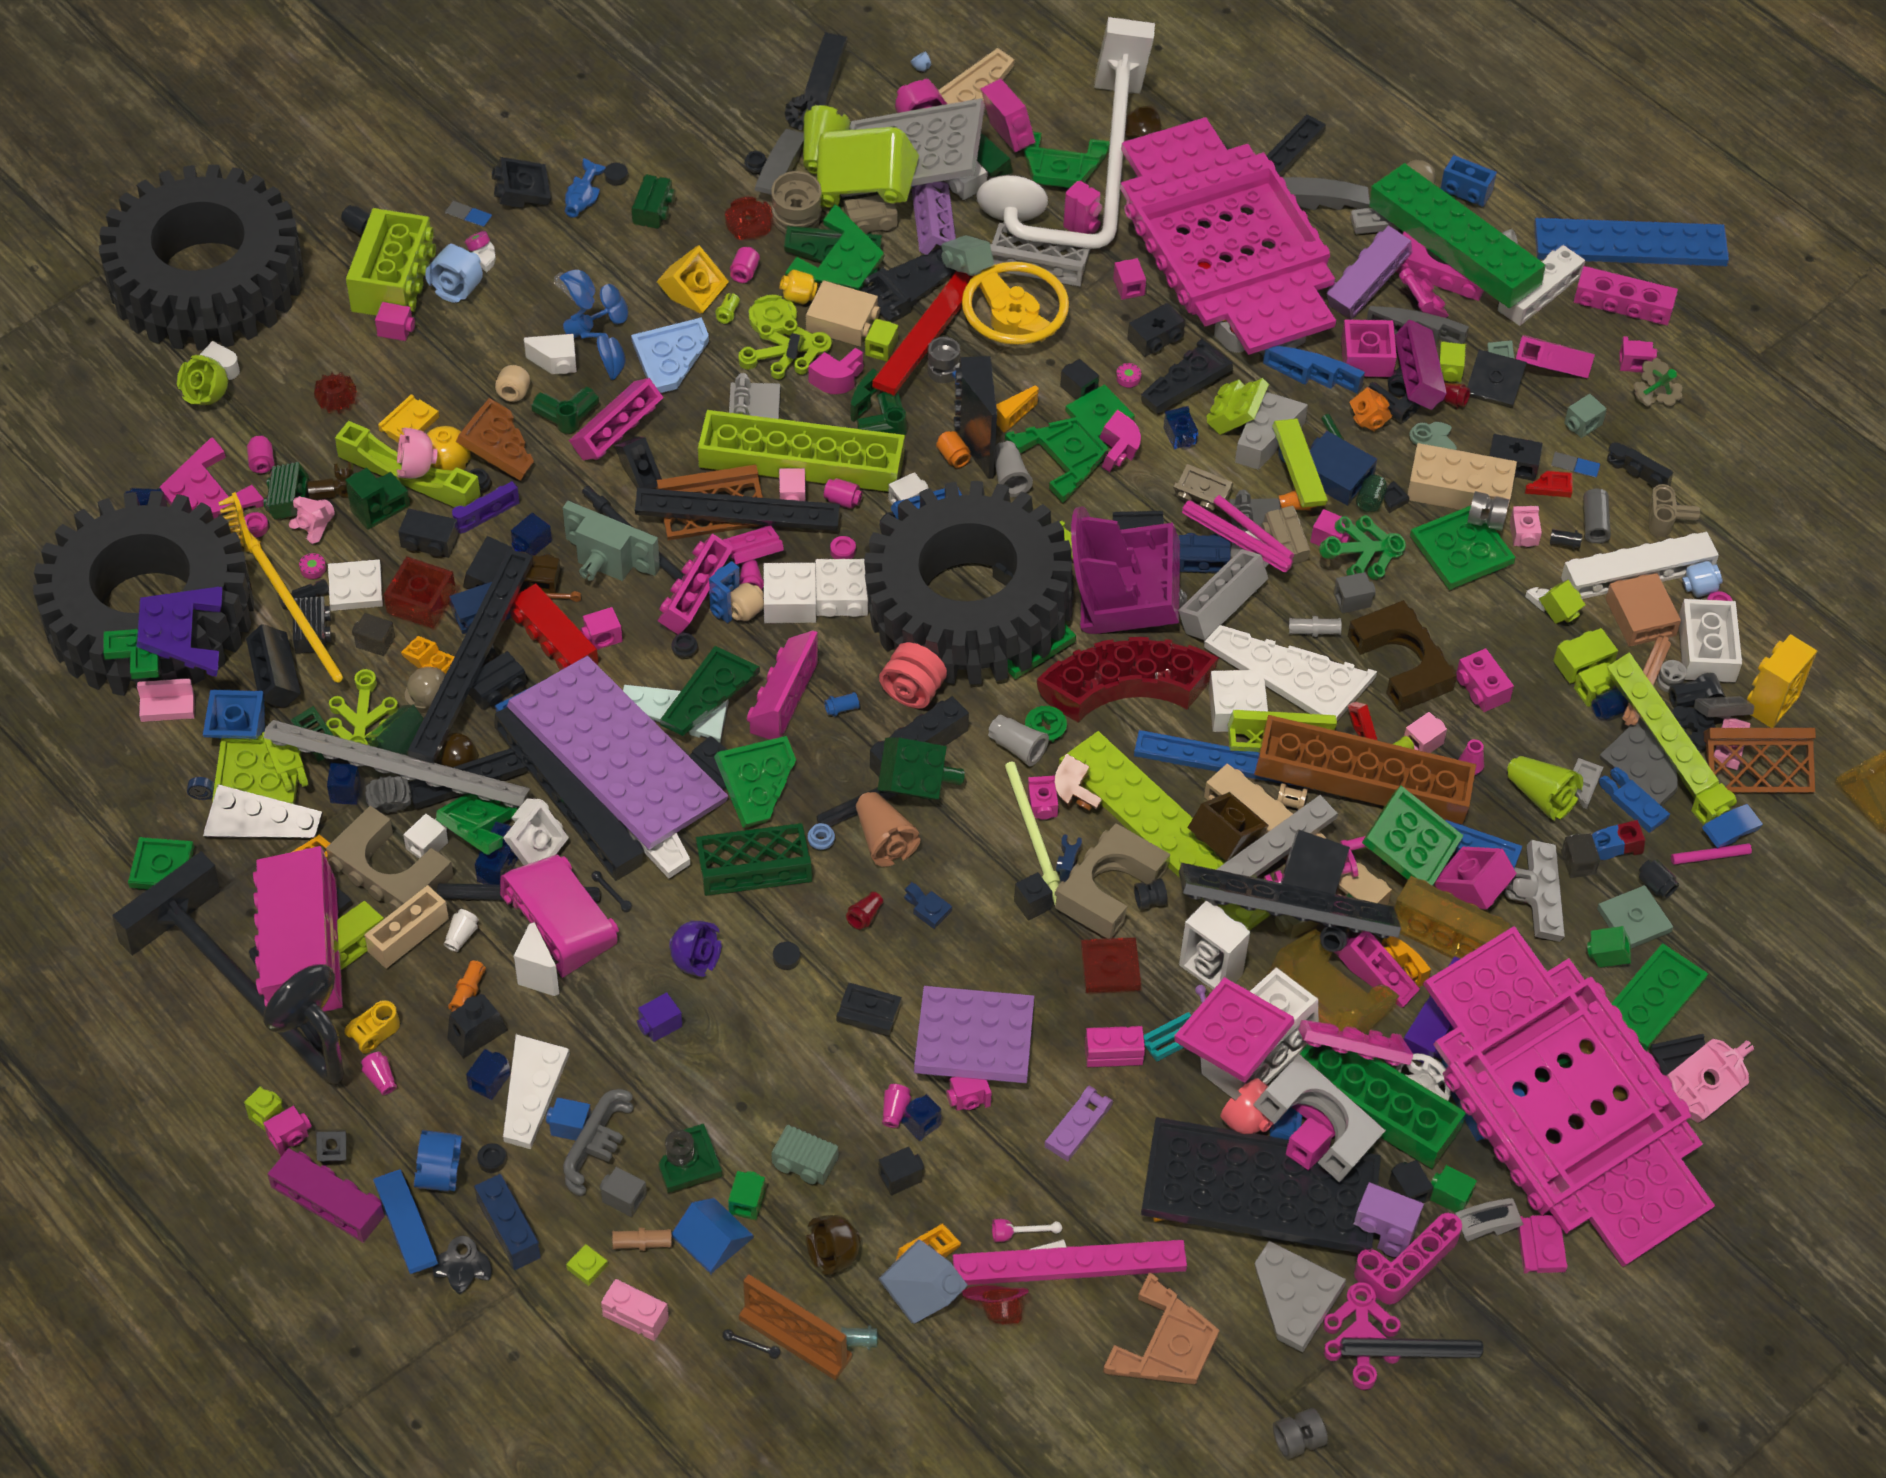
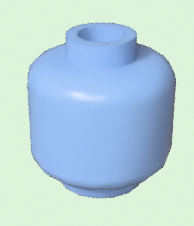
[1682,561,1723,597]

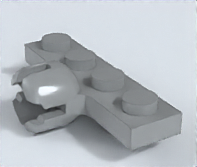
[1504,840,1565,942]

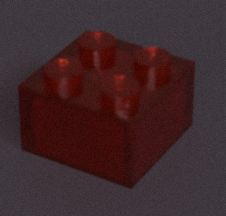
[384,556,456,629]

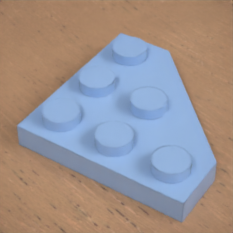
[631,318,709,393]

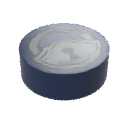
[187,777,215,800]

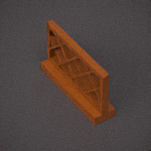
[657,465,763,540]
[1704,728,1816,793]
[739,1274,852,1380]

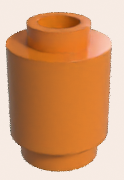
[936,431,971,468]

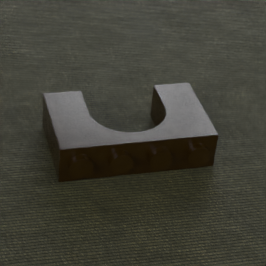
[1347,600,1457,712]

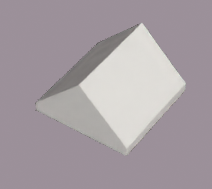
[514,922,559,996]

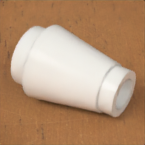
[444,909,479,952]

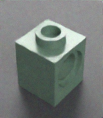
[1564,394,1607,438]

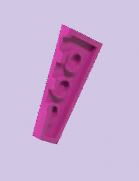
[1298,1020,1413,1066]

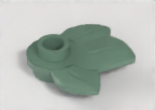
[1409,422,1457,450]

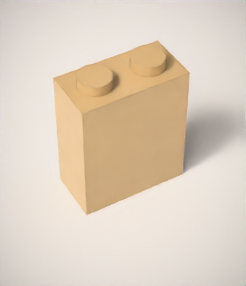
[806,281,881,347]

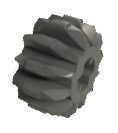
[365,776,412,814]

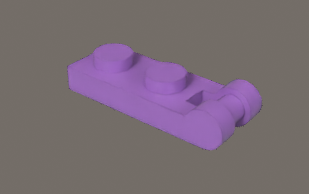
[1045,1086,1113,1162]

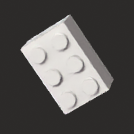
[1679,599,1742,682]
[1179,901,1250,990]

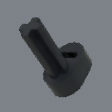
[1368,382,1421,424]

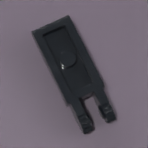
[1607,442,1673,488]

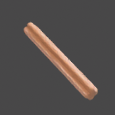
[1622,636,1671,726]

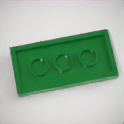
[1611,943,1708,1051]

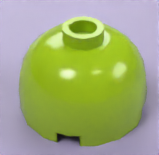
[177,355,228,405]

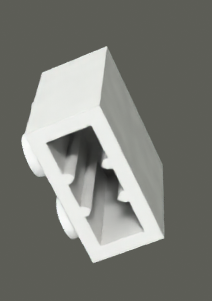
[816,559,868,617]

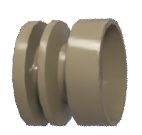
[771,171,822,234]

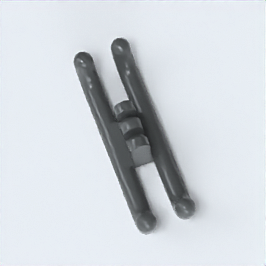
[563,1089,633,1196]

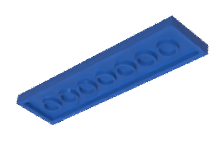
[1534,218,1729,266]

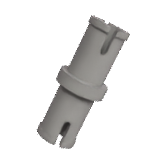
[1289,616,1341,637]

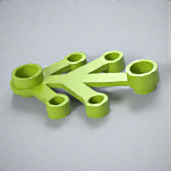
[738,318,832,379]
[326,669,398,746]

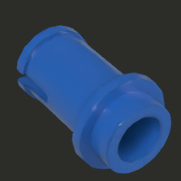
[824,692,859,716]

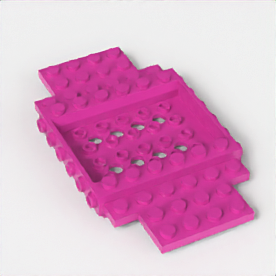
[1120,117,1336,355]
[1423,926,1715,1267]

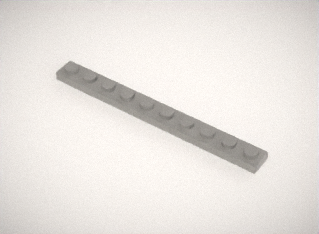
[263,720,530,807]

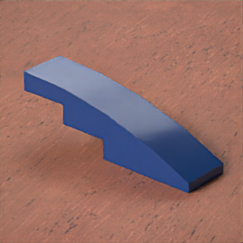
[1263,346,1365,394]
[373,1169,438,1274]

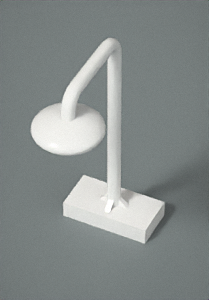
[977,17,1155,249]

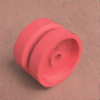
[879,642,947,709]

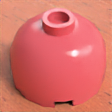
[1220,1078,1274,1134]

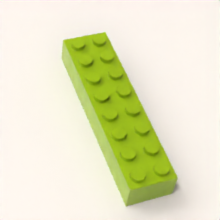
[698,410,905,492]

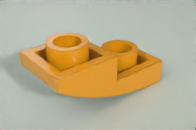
[401,636,455,674]
[1382,936,1431,987]

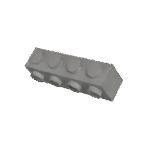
[1178,549,1268,640]

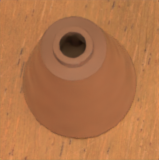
[856,792,921,867]

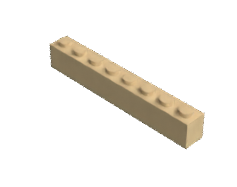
[1204,764,1392,905]

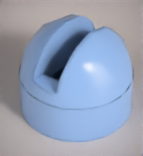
[910,51,931,72]

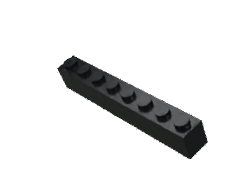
[494,707,644,881]

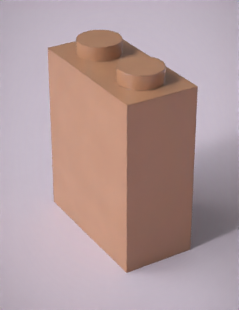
[1606,573,1681,647]

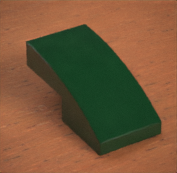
[851,368,879,422]

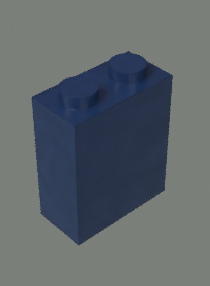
[1310,431,1377,506]

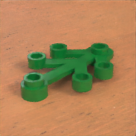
[1319,515,1406,580]

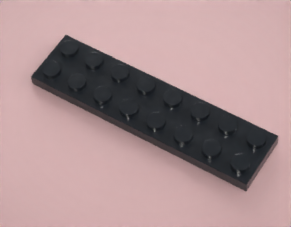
[1179,862,1401,938]

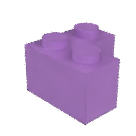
[1354,1183,1424,1257]

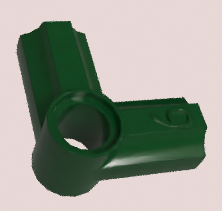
[531,386,599,434]
[857,391,907,435]

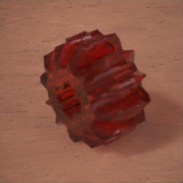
[314,371,357,413]

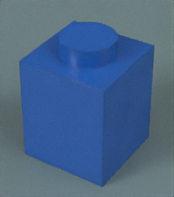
[546,1097,591,1141]

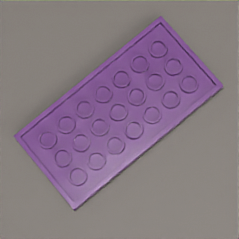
[507,656,728,849]

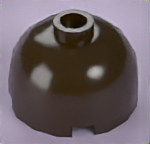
[806,1215,860,1275]

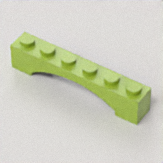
[335,421,480,507]
[1607,652,1719,799]

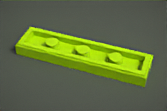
[1272,419,1328,508]

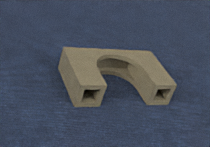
[326,805,454,912]
[1054,823,1170,940]

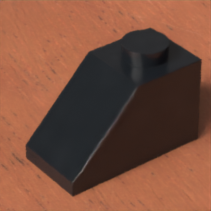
[614,436,662,489]

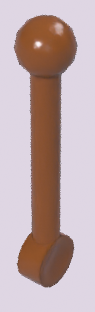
[546,591,581,602]

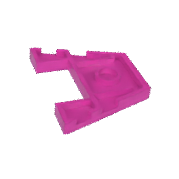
[159,437,264,519]

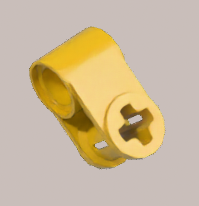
[345,1001,400,1054]

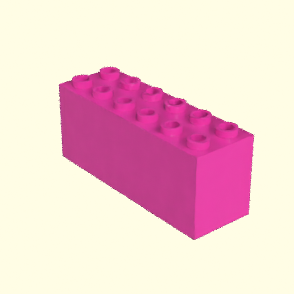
[253,846,342,1012]

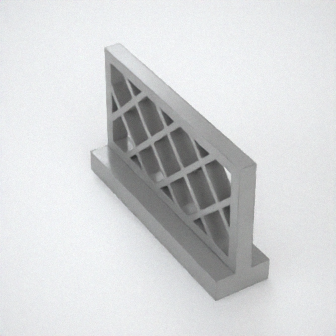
[990,223,1091,286]

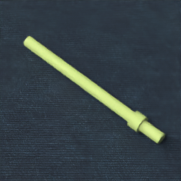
[1005,762,1061,905]

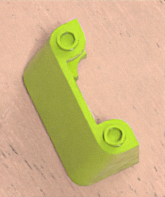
[817,127,919,208]

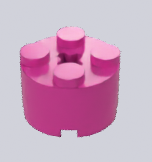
[895,79,947,113]

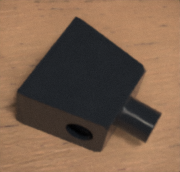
[447,994,508,1059]

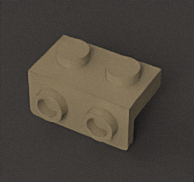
[1173,464,1234,512]

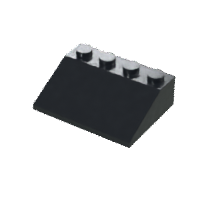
[954,356,997,479]

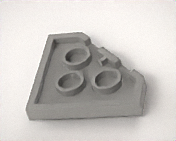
[1255,1241,1346,1352]

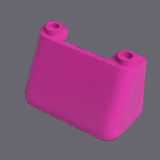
[500,854,619,978]

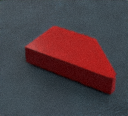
[1525,471,1572,498]
[1348,702,1378,741]

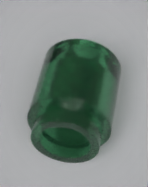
[1356,475,1387,512]

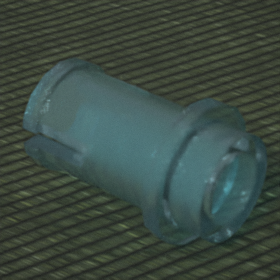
[841,1325,877,1349]

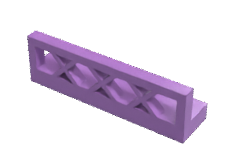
[912,181,956,255]

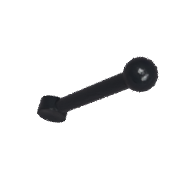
[591,871,632,912]
[722,1329,781,1359]

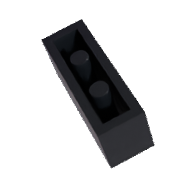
[246,624,301,708]

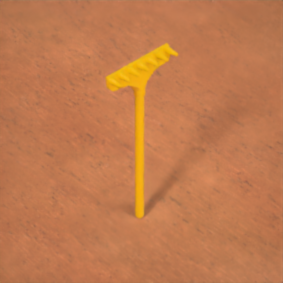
[218,492,343,683]

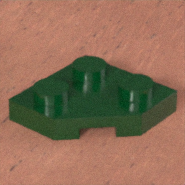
[659,1123,722,1193]

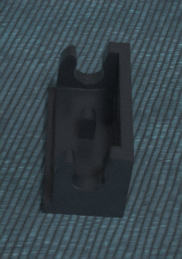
[862,267,911,323]
[463,536,513,589]

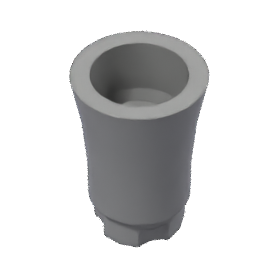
[994,441,1033,497]
[988,715,1049,766]

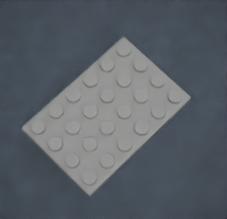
[841,98,985,198]

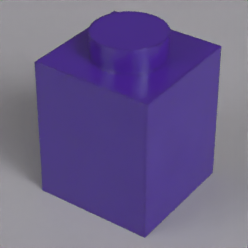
[637,993,682,1042]

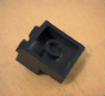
[491,157,551,208]

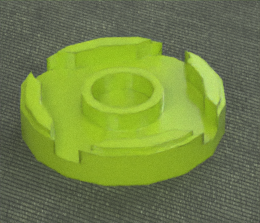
[749,295,797,335]

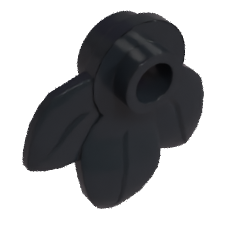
[433,1236,491,1294]

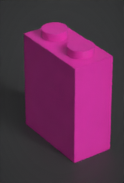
[980,78,1035,152]

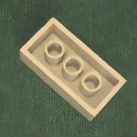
[1407,443,1517,518]

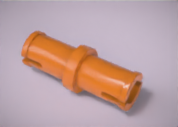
[448,961,486,1012]

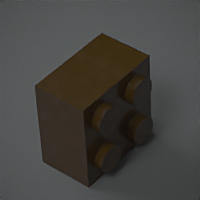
[1187,792,1269,861]

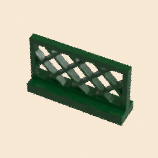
[696,823,812,896]

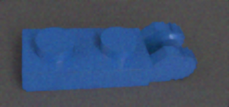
[1599,767,1670,833]

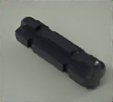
[279,579,329,609]

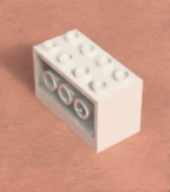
[1201,968,1319,1100]

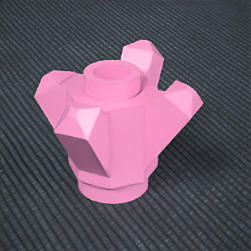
[289,497,334,544]

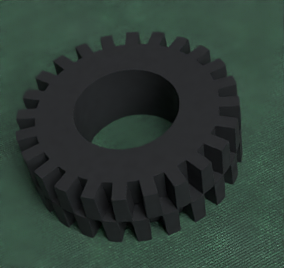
[99,165,304,350]
[864,481,1073,684]
[33,491,254,696]

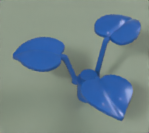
[559,270,628,380]

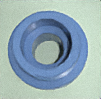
[808,823,835,850]

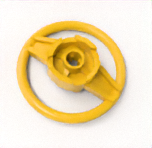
[962,262,1069,345]

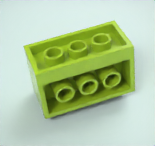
[346,208,436,316]

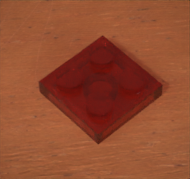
[1081,937,1141,993]

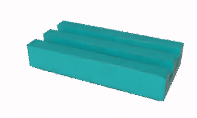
[1143,1012,1191,1062]

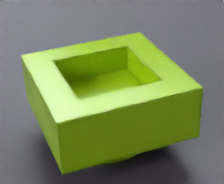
[566,1244,608,1286]

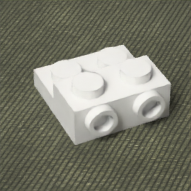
[503,798,569,865]

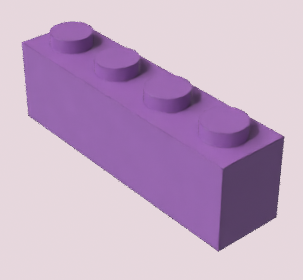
[1327,225,1412,320]

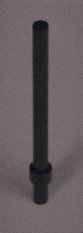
[582,486,684,581]

